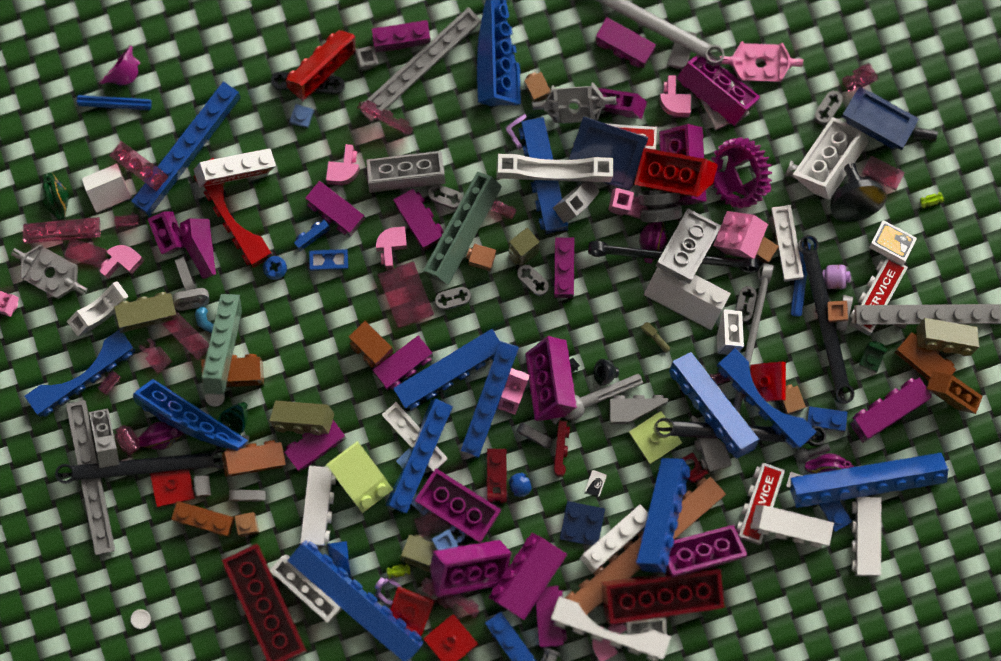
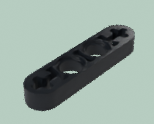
[271,72,345,95]

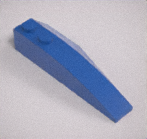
[477,0,521,106]
[133,379,248,451]

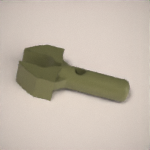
[641,322,670,353]

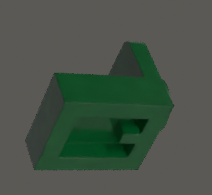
[859,341,887,373]

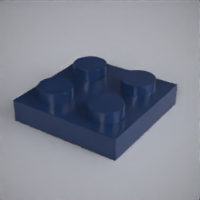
[560,501,605,546]

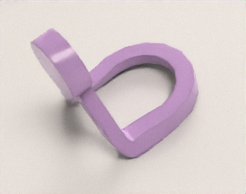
[506,114,527,149]
[375,577,402,605]

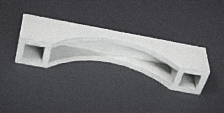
[496,154,613,182]
[551,596,671,661]

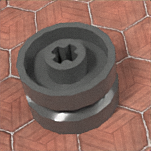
[638,189,682,222]

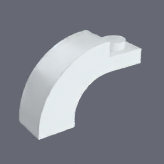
[67,281,129,336]

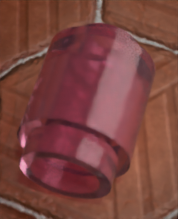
[114,425,141,455]

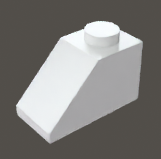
[717,310,744,355]

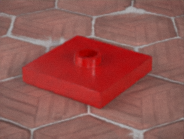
[750,361,786,402]
[150,470,195,507]
[390,586,435,637]
[423,614,478,661]

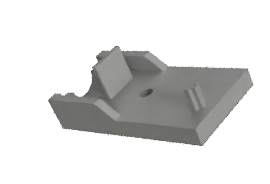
[656,208,721,284]

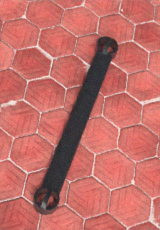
[798,235,855,404]
[588,241,759,273]
[654,418,826,447]
[55,449,226,484]

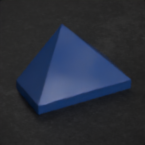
[328,541,352,580]

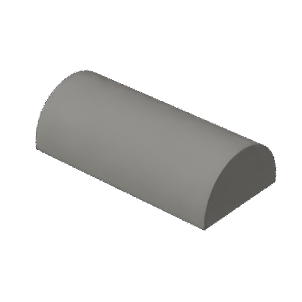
[366,151,445,193]

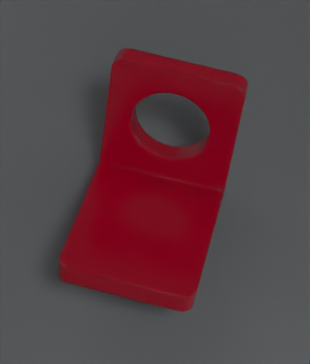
[681,452,708,483]

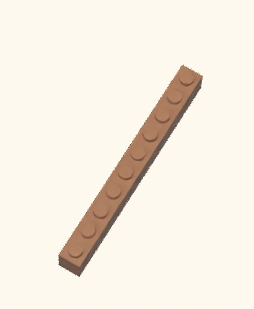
[565,477,726,615]

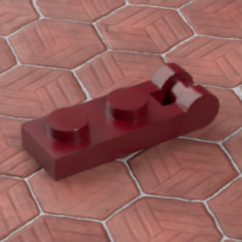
[554,421,570,477]
[487,449,507,503]

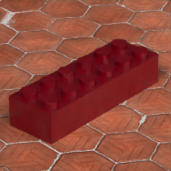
[222,544,307,661]
[601,566,725,624]

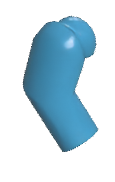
[195,307,214,333]

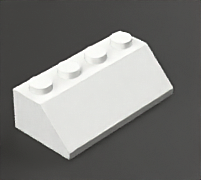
[793,117,868,200]
[644,267,731,330]

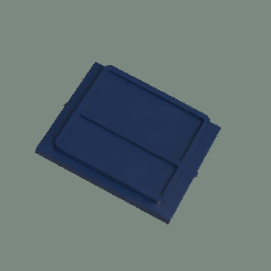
[842,86,919,150]
[568,117,648,190]

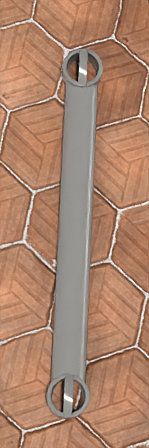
[596,0,724,66]
[733,263,774,415]

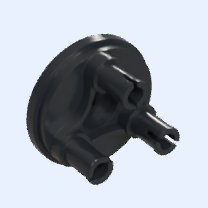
[830,163,887,222]

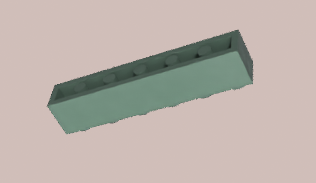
[423,171,502,285]
[202,294,242,395]

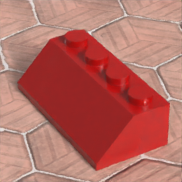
[286,30,355,102]
[634,148,718,197]

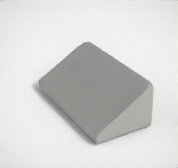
[667,31,697,70]

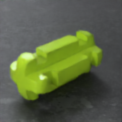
[920,192,944,208]
[387,564,411,579]

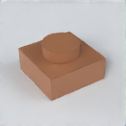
[828,301,848,322]

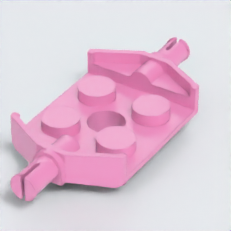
[720,41,803,82]

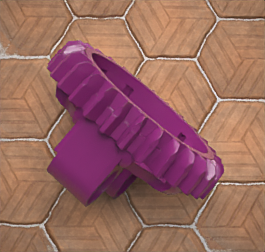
[711,137,772,208]

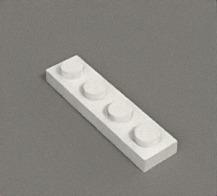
[771,205,804,282]
[382,402,448,471]

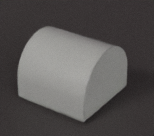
[355,46,378,70]
[194,476,211,498]

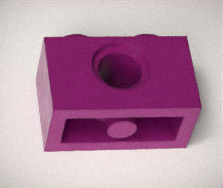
[148,212,185,254]

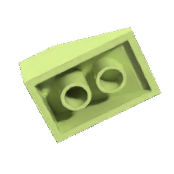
[326,441,393,513]

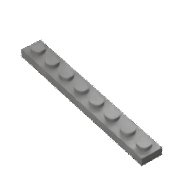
[358,7,481,123]
[854,304,1001,325]
[66,400,116,555]

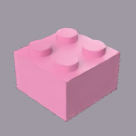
[713,211,768,259]

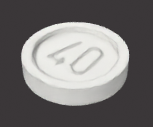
[205,394,225,407]
[131,609,151,629]

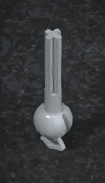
[551,373,643,425]

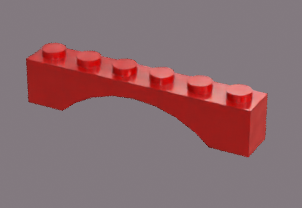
[193,158,273,268]

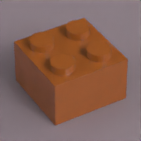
[349,321,394,368]

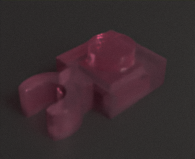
[842,63,879,92]
[139,338,173,374]

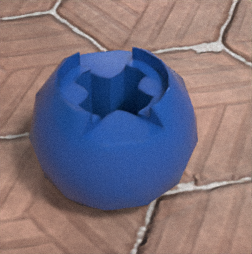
[263,256,287,280]
[509,473,532,497]

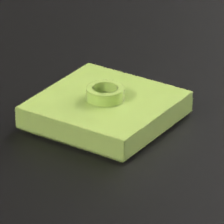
[629,411,682,464]

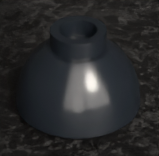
[594,359,619,386]

